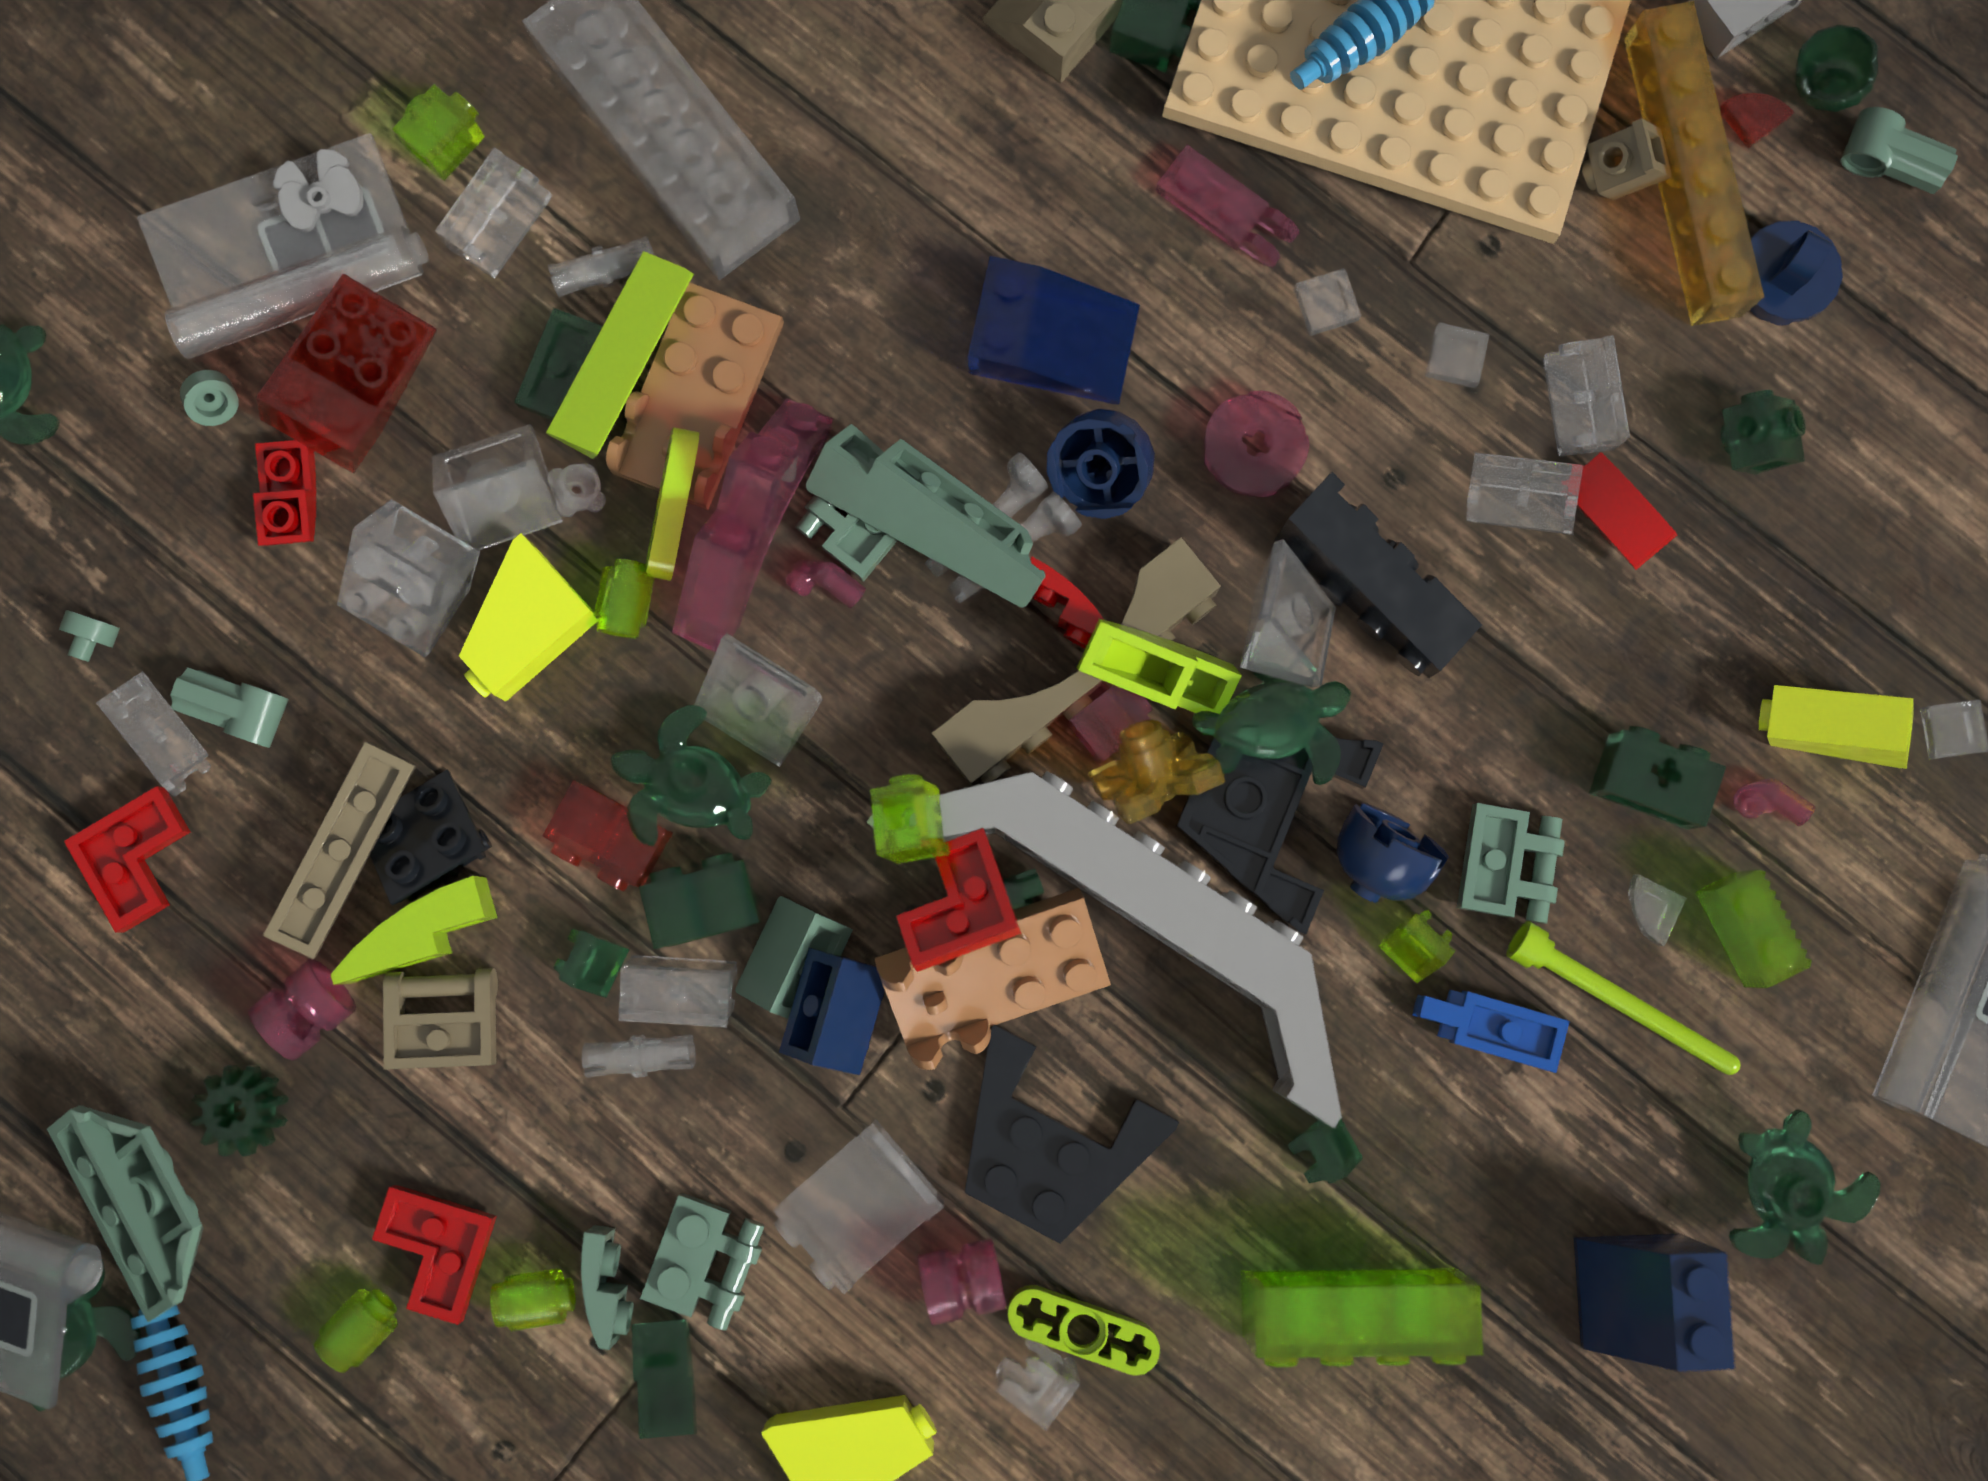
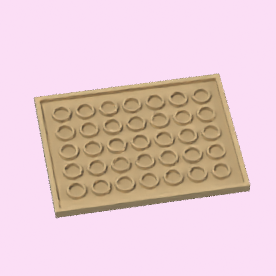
[1162,0,1631,244]

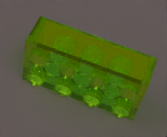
[1241,1268,1483,1367]

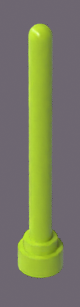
[1506,921,1741,1075]

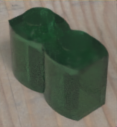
[639,853,762,950]

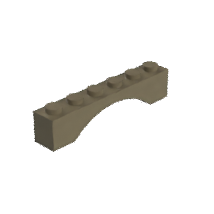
[932,537,1221,787]

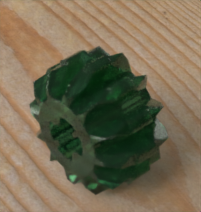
[189,1065,289,1157]

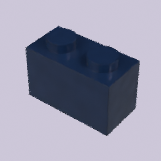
[779,948,885,1075]

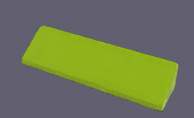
[546,251,694,459]

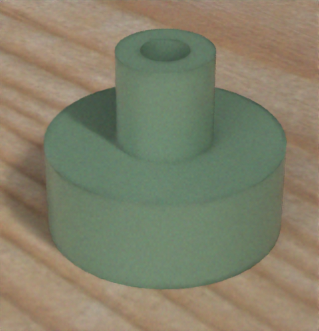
[180,370,239,426]
[58,610,120,662]

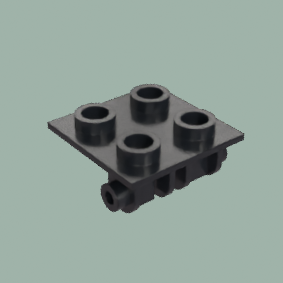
[370,769,492,905]

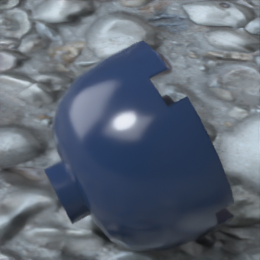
[1047,409,1155,519]
[1337,803,1449,903]

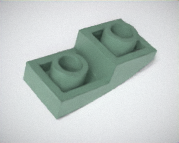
[581,1225,633,1350]

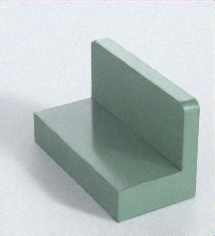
[735,896,853,1019]

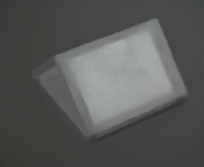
[432,424,564,555]
[1239,539,1336,688]
[691,633,824,767]

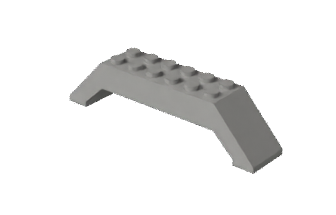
[867,771,1342,1128]

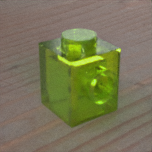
[392,84,485,181]

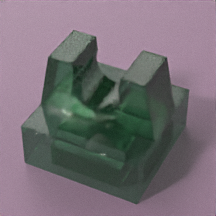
[553,929,629,998]
[1288,1118,1363,1184]

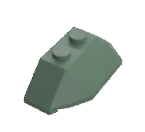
[47,1105,204,1322]

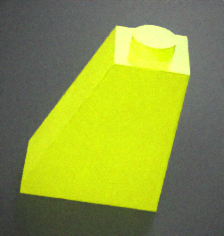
[459,533,600,701]
[1759,685,1914,769]
[761,1395,937,1481]

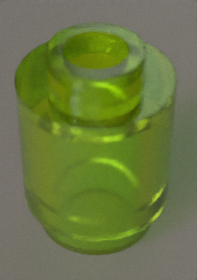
[594,559,655,639]
[490,1268,576,1331]
[314,1289,398,1373]

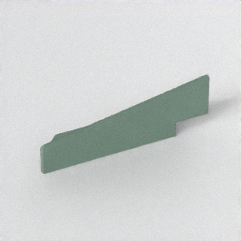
[806,424,1046,608]

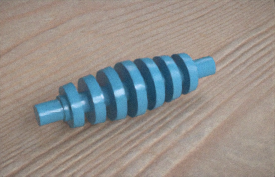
[1290,0,1435,90]
[131,1305,213,1481]

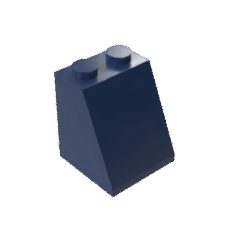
[1574,1233,1735,1372]

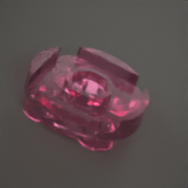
[1203,390,1309,497]

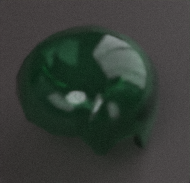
[1795,24,1878,112]

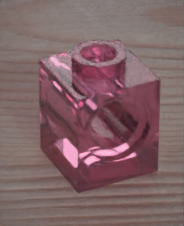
[1068,685,1153,766]

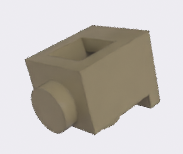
[1582,118,1672,200]

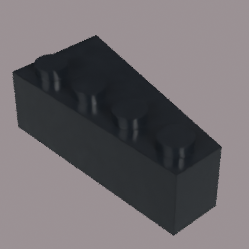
[1274,472,1482,678]

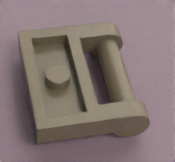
[383,968,498,1070]

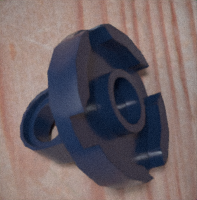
[1733,221,1843,326]

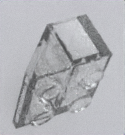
[337,499,480,657]

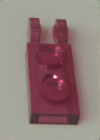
[1155,145,1300,267]

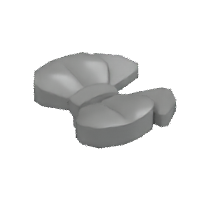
[273,149,363,233]

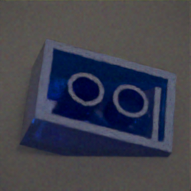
[968,256,1140,405]

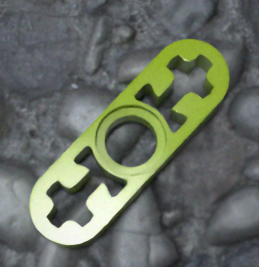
[644,427,700,581]
[1008,1285,1160,1375]

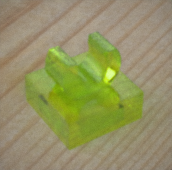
[1378,910,1455,983]

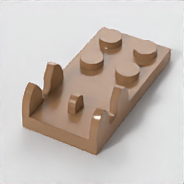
[606,283,784,510]
[875,888,1111,1070]

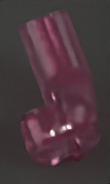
[786,559,866,608]
[1733,778,1816,827]

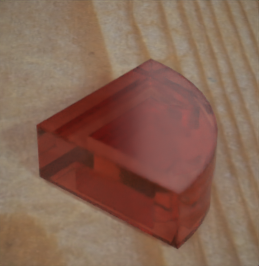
[1717,93,1795,149]

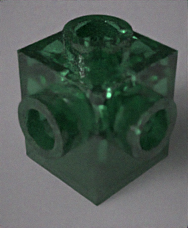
[1721,390,1806,474]

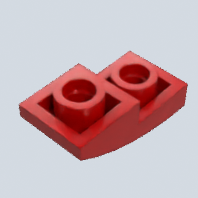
[253,439,316,546]
[1560,452,1677,570]
[1030,556,1104,649]

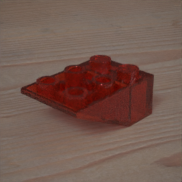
[256,273,437,474]

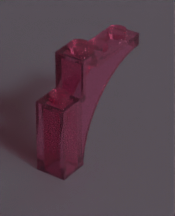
[672,398,834,654]

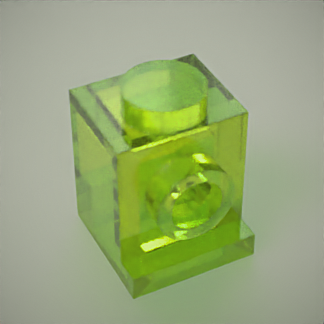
[870,774,949,864]

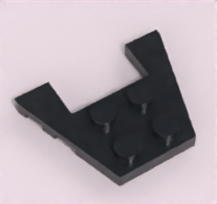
[1176,728,1384,935]
[965,1025,1180,1244]

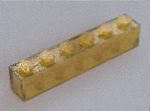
[1624,1,1764,326]

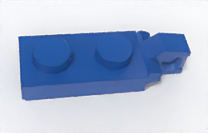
[1412,990,1570,1073]

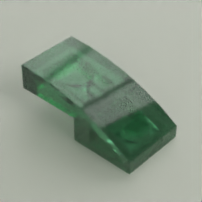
[632,1319,697,1439]

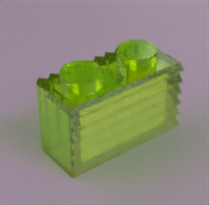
[1695,869,1812,989]

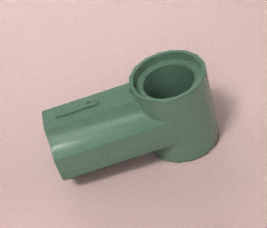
[1841,107,1958,194]
[170,667,289,748]

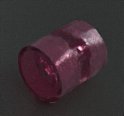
[248,959,356,1061]
[917,1238,1007,1326]

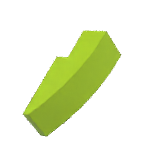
[1077,619,1242,723]
[330,876,497,985]

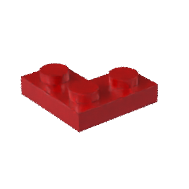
[64,786,191,933]
[896,828,1021,972]
[372,1184,497,1325]

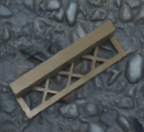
[263,742,416,959]

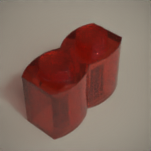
[542,780,673,892]

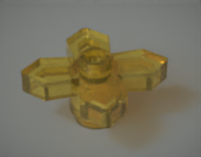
[1088,720,1225,824]

